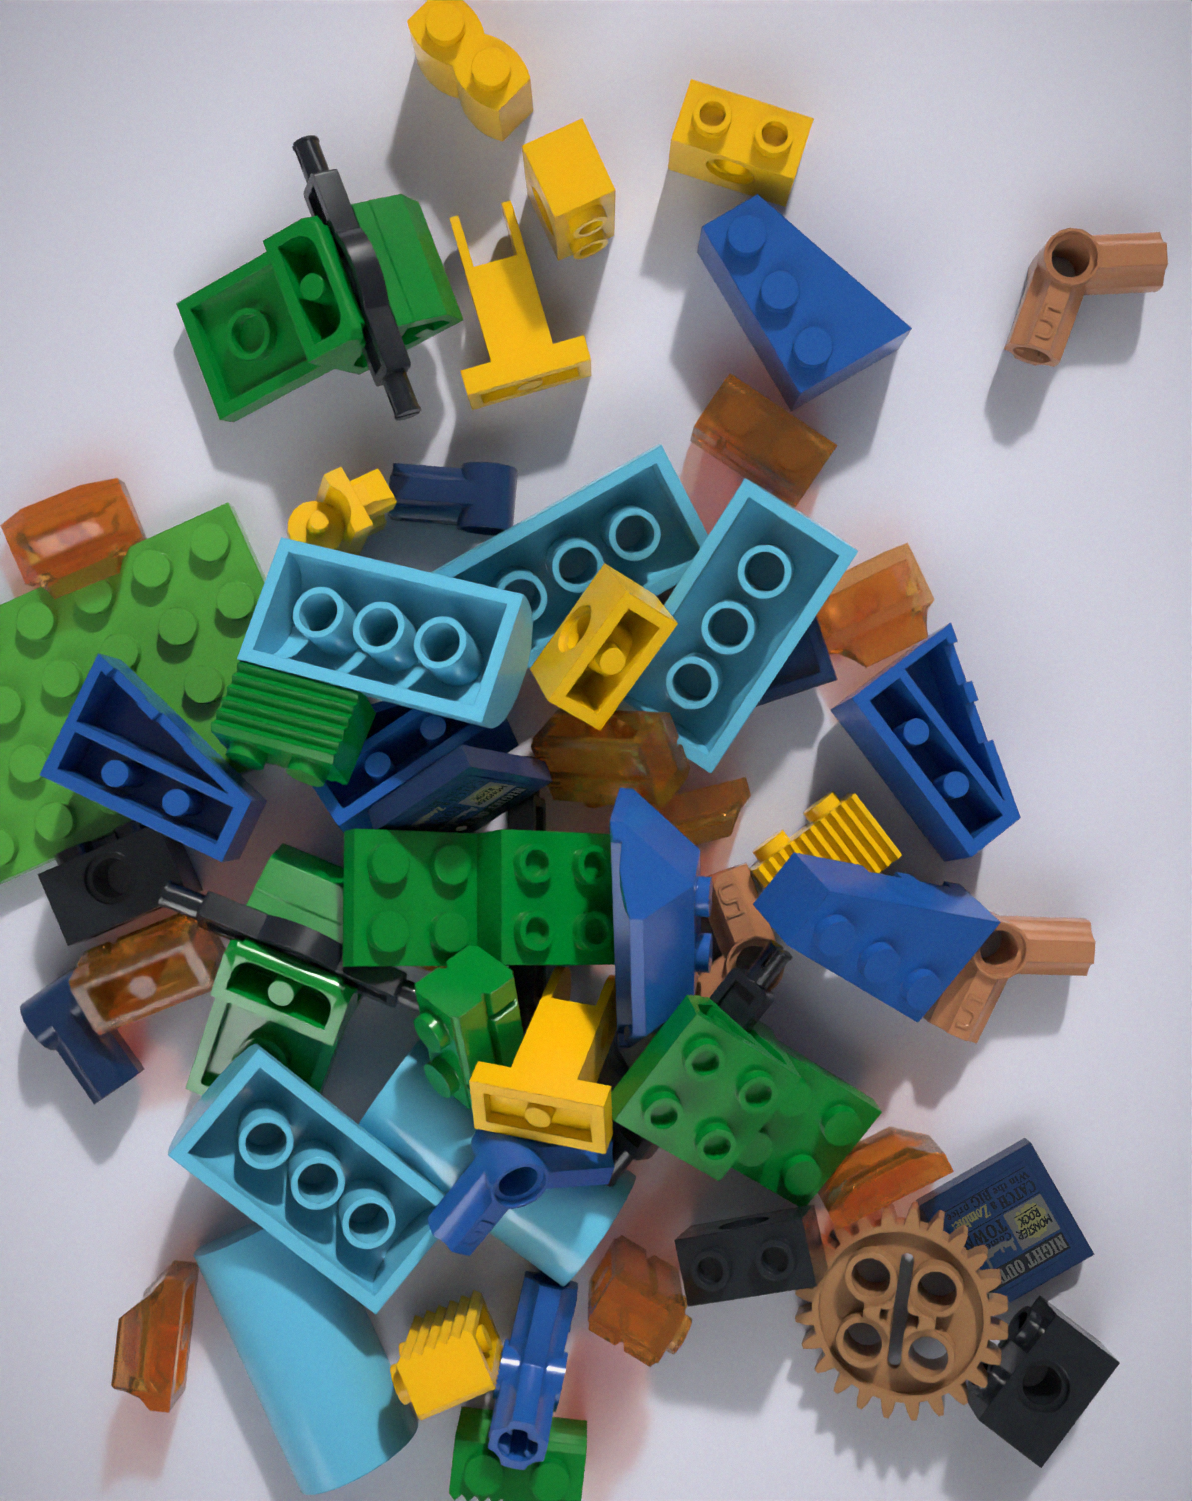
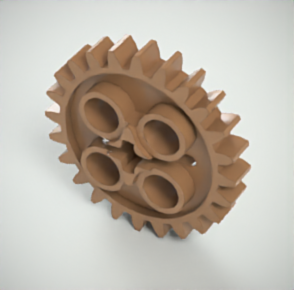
[795,1200,1008,1421]

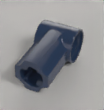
[389,462,518,536]
[20,966,145,1105]

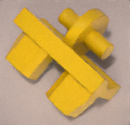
[287,467,396,555]

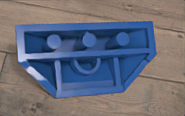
[610,788,713,1048]

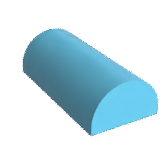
[431,444,708,669]
[615,478,858,773]
[237,537,533,729]
[359,1039,636,1286]
[168,1044,446,1314]
[193,1222,418,1495]

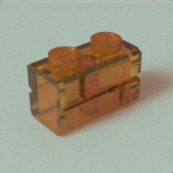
[690,373,838,508]
[531,708,691,810]
[68,913,226,1035]
[588,1235,692,1367]

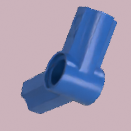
[427,1129,615,1256]
[488,1270,578,1470]

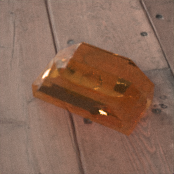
[0,478,147,599]
[817,542,935,668]
[648,777,751,845]
[818,1126,954,1230]
[111,1260,199,1413]

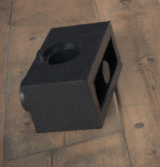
[37,820,203,946]
[674,1204,828,1307]
[967,1295,1120,1468]

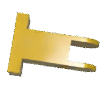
[449,200,591,410]
[469,966,617,1154]

